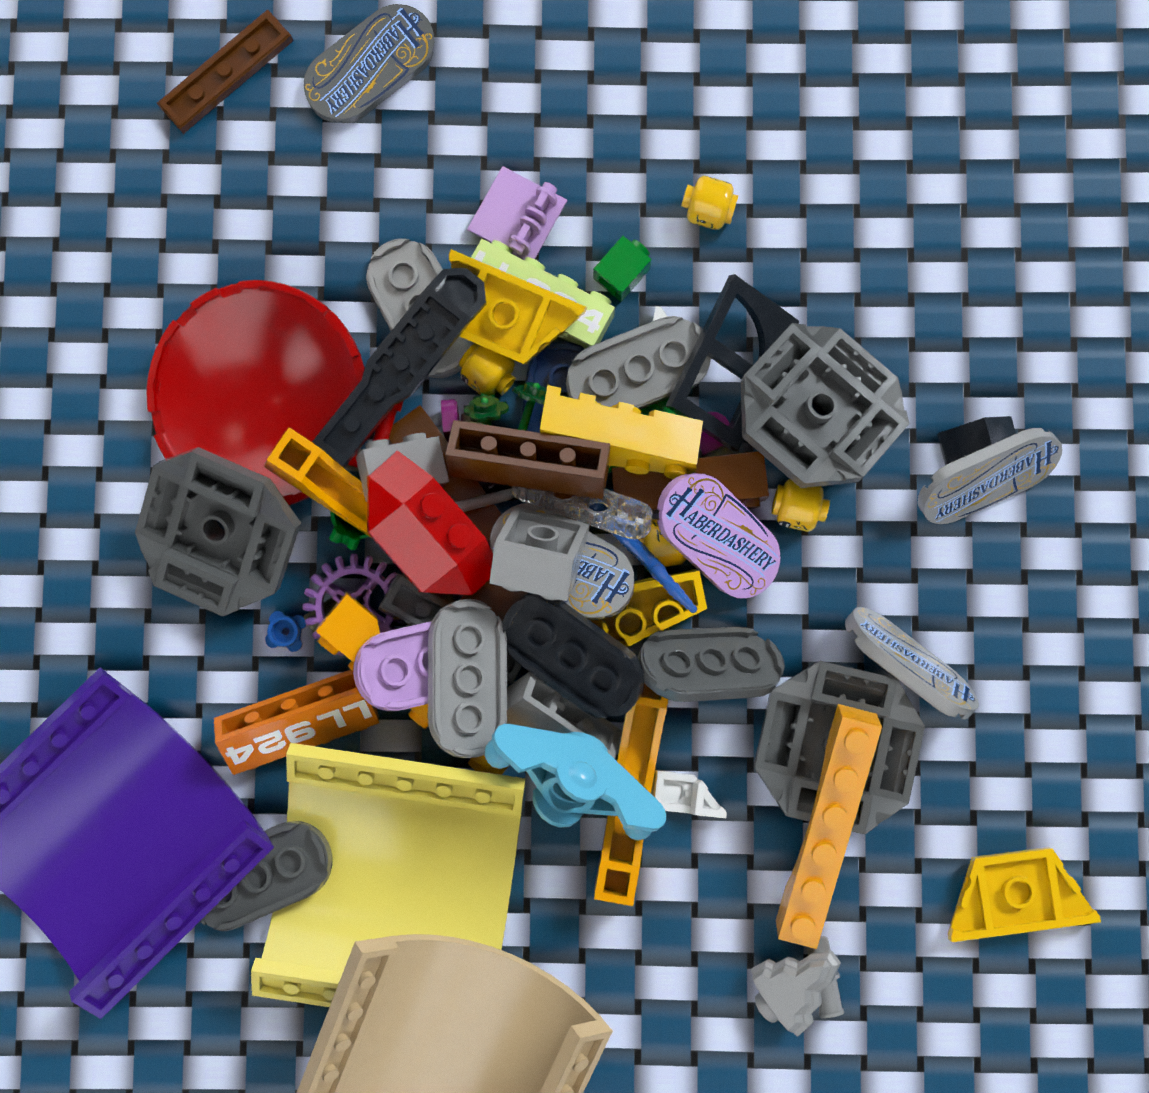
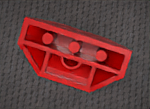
[367,450,493,595]

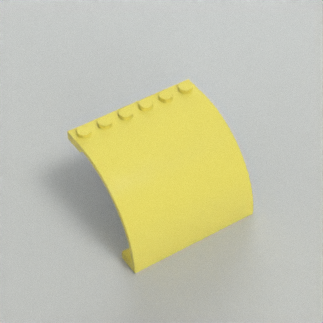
[251,743,526,1007]

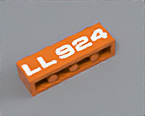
[214,670,380,775]

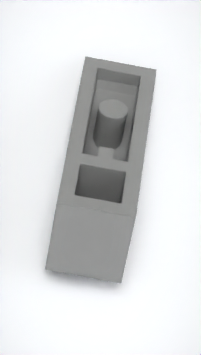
[507,671,622,759]

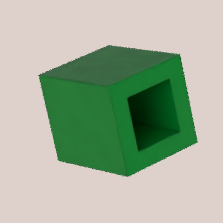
[593,235,652,302]

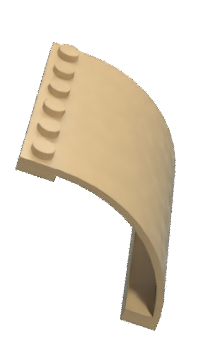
[297,934,613,1093]

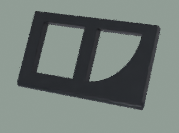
[666,274,799,452]

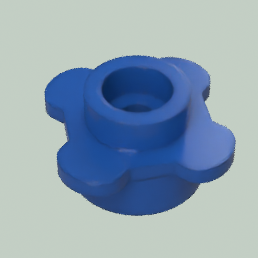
[265,611,306,652]

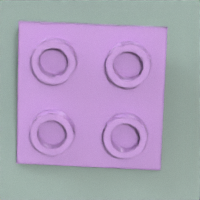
[467,166,567,260]

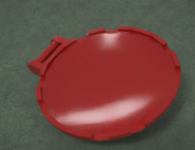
[146,280,404,505]

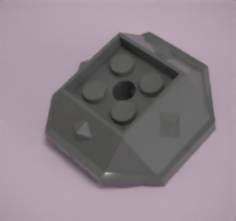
[741,323,910,488]
[135,447,301,616]
[753,661,925,835]

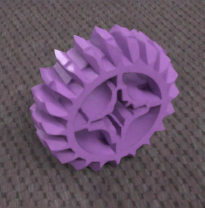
[303,554,401,656]

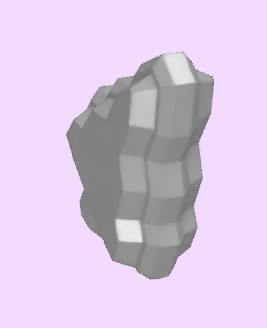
[751,951,841,1036]

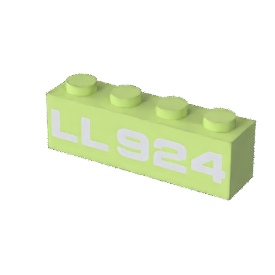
[471,238,615,349]

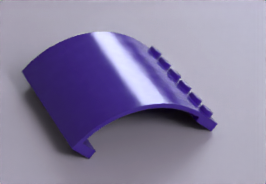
[0,667,274,1019]

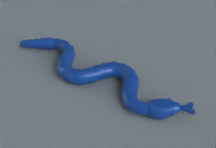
[582,497,697,613]

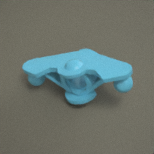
[484,724,666,841]

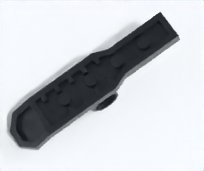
[312,268,487,468]

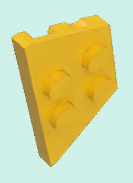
[449,249,587,365]
[947,847,1101,942]

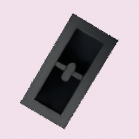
[937,416,1016,465]

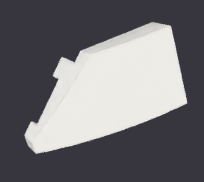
[651,770,727,818]

